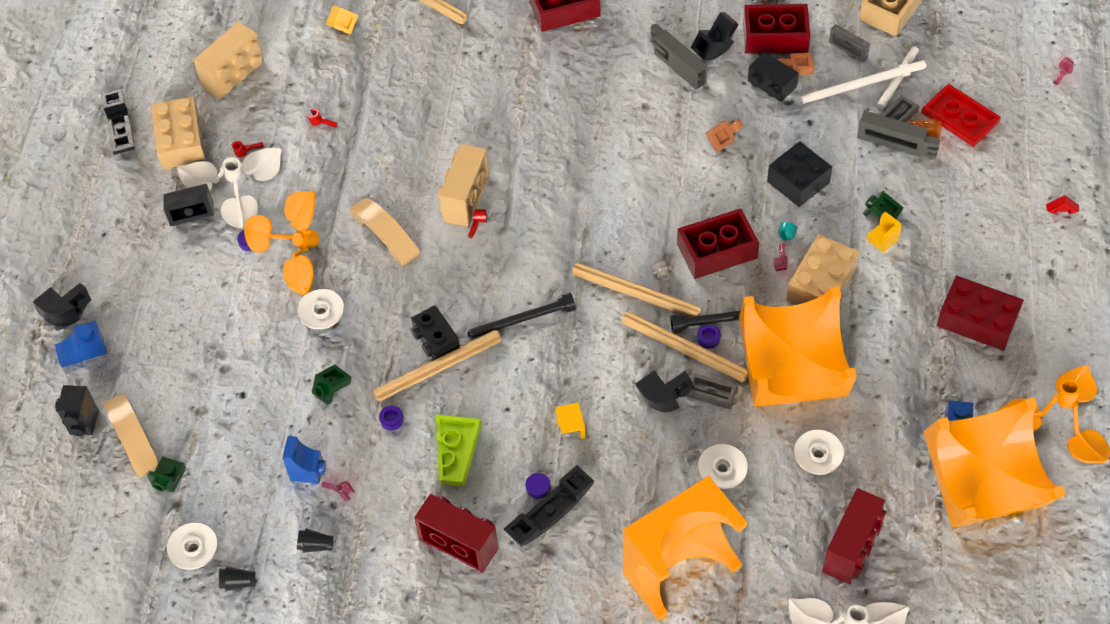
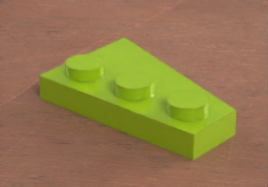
[435,414,483,487]

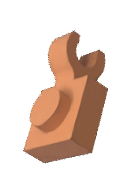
[777,52,815,75]
[705,119,744,152]

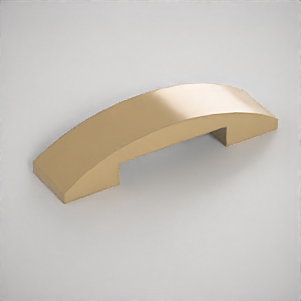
[348,198,420,266]
[103,393,159,478]

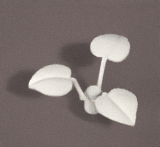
[178,148,281,229]
[788,598,909,624]

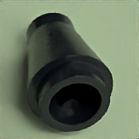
[297,528,334,553]
[219,566,256,591]

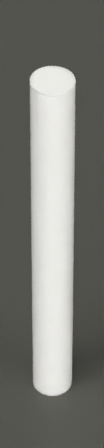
[876,46,919,110]

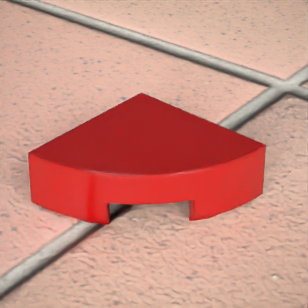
[1046,195,1079,214]

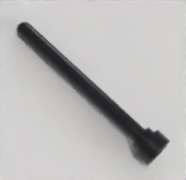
[467,292,576,338]
[670,306,779,333]

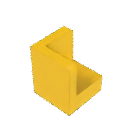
[326,5,358,35]
[866,212,902,253]
[555,402,586,439]

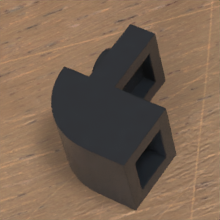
[690,12,739,60]
[32,283,91,326]
[635,370,694,412]

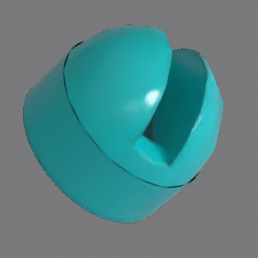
[778,222,798,241]

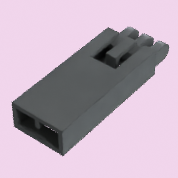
[650,24,707,90]
[857,110,940,159]

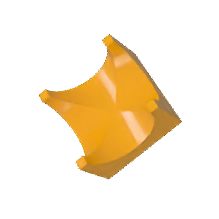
[739,286,857,407]
[923,397,1066,528]
[623,476,747,621]

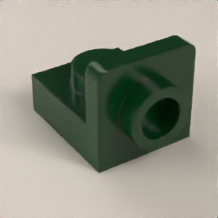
[862,191,904,219]
[312,364,352,405]
[147,456,186,492]

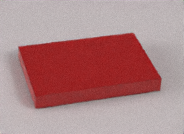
[921,83,1001,147]

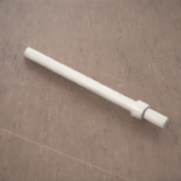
[800,60,926,104]

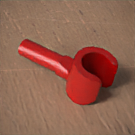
[307,108,338,128]
[231,141,264,158]
[468,209,487,239]

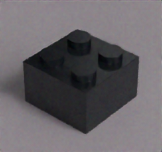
[767,141,833,207]

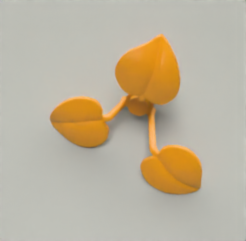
[244,191,319,295]
[998,365,1110,463]

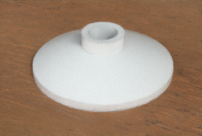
[298,289,344,329]
[794,430,844,475]
[698,444,748,489]
[167,523,218,570]

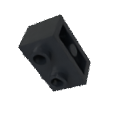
[747,52,799,102]
[163,183,214,226]
[410,305,460,360]
[55,385,99,436]

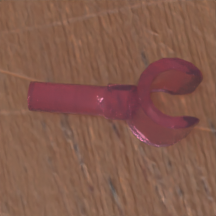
[1053,57,1074,85]
[773,243,788,271]
[321,481,355,501]

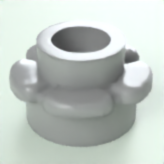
[652,260,674,280]

